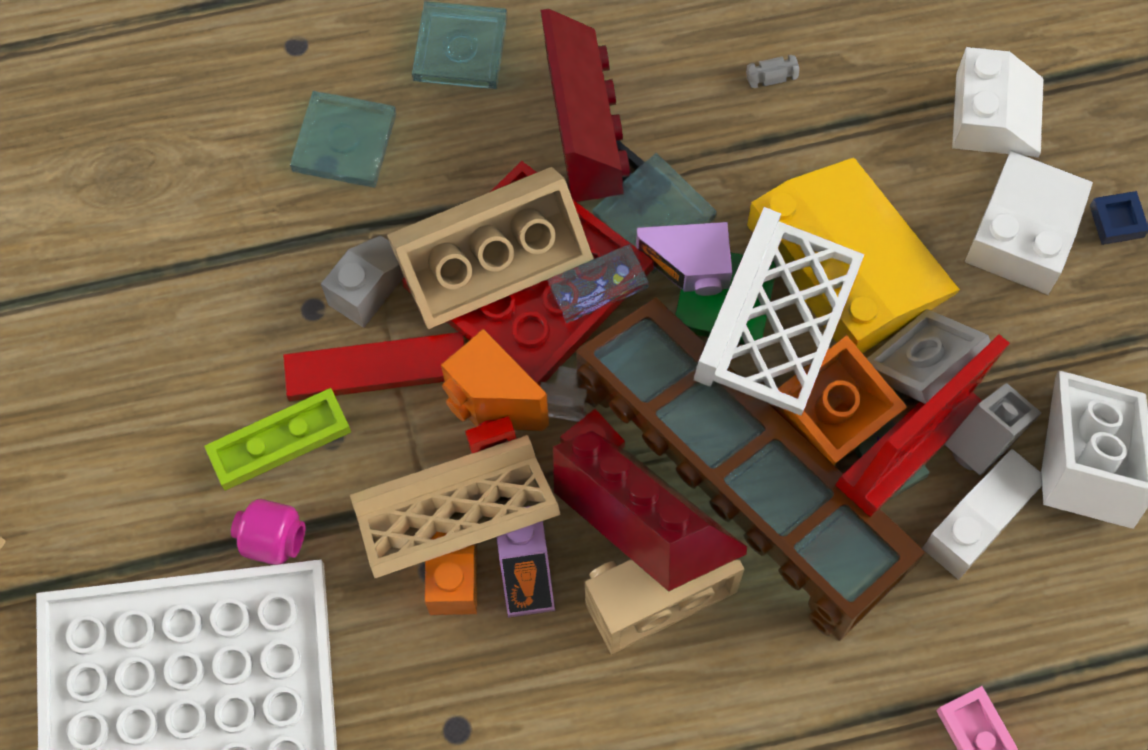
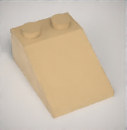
[585,560,744,655]

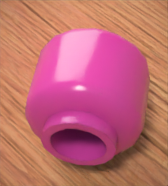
[231,499,305,565]

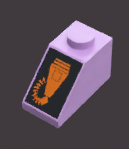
[636,222,732,296]
[497,506,555,617]

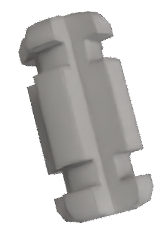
[746,55,799,88]

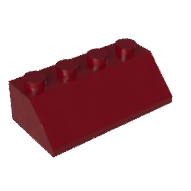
[540,9,630,202]
[553,431,747,592]

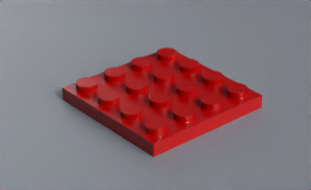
[401,161,654,387]

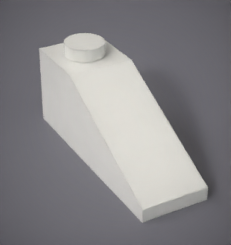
[922,449,1042,580]

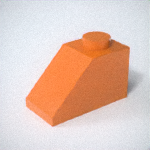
[425,532,478,615]

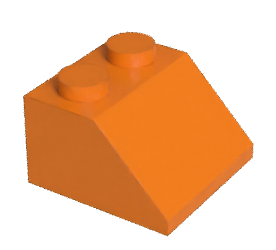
[441,329,549,431]
[769,335,907,465]

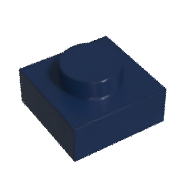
[1090,191,1148,245]

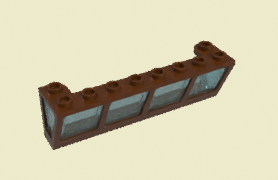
[576,297,925,641]

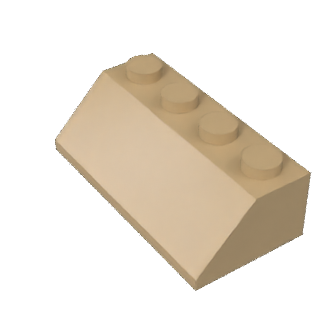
[387,167,594,329]

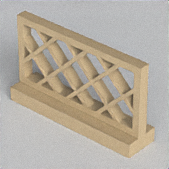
[350,435,561,578]

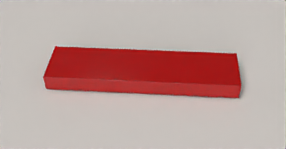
[283,332,465,402]

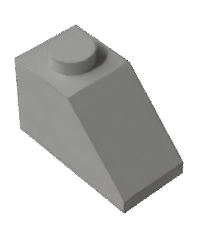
[321,235,404,328]
[944,383,1041,475]

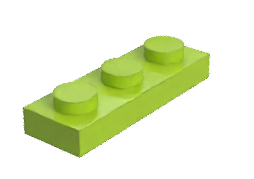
[204,388,351,491]

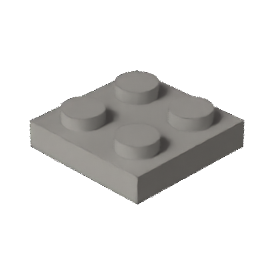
[867,309,991,404]

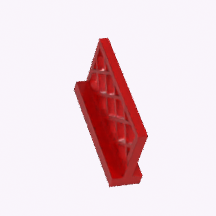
[835,334,1010,517]

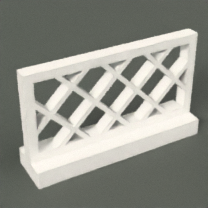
[693,207,865,416]

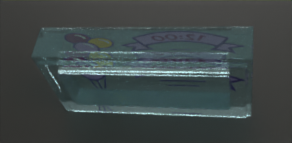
[547,244,649,324]

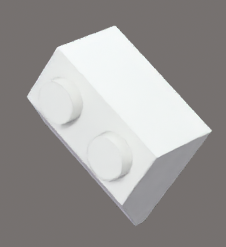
[952,47,1043,157]

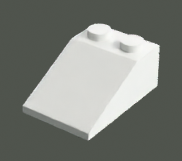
[965,151,1093,295]
[1041,370,1148,529]

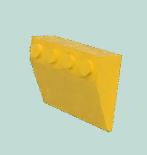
[747,157,960,354]

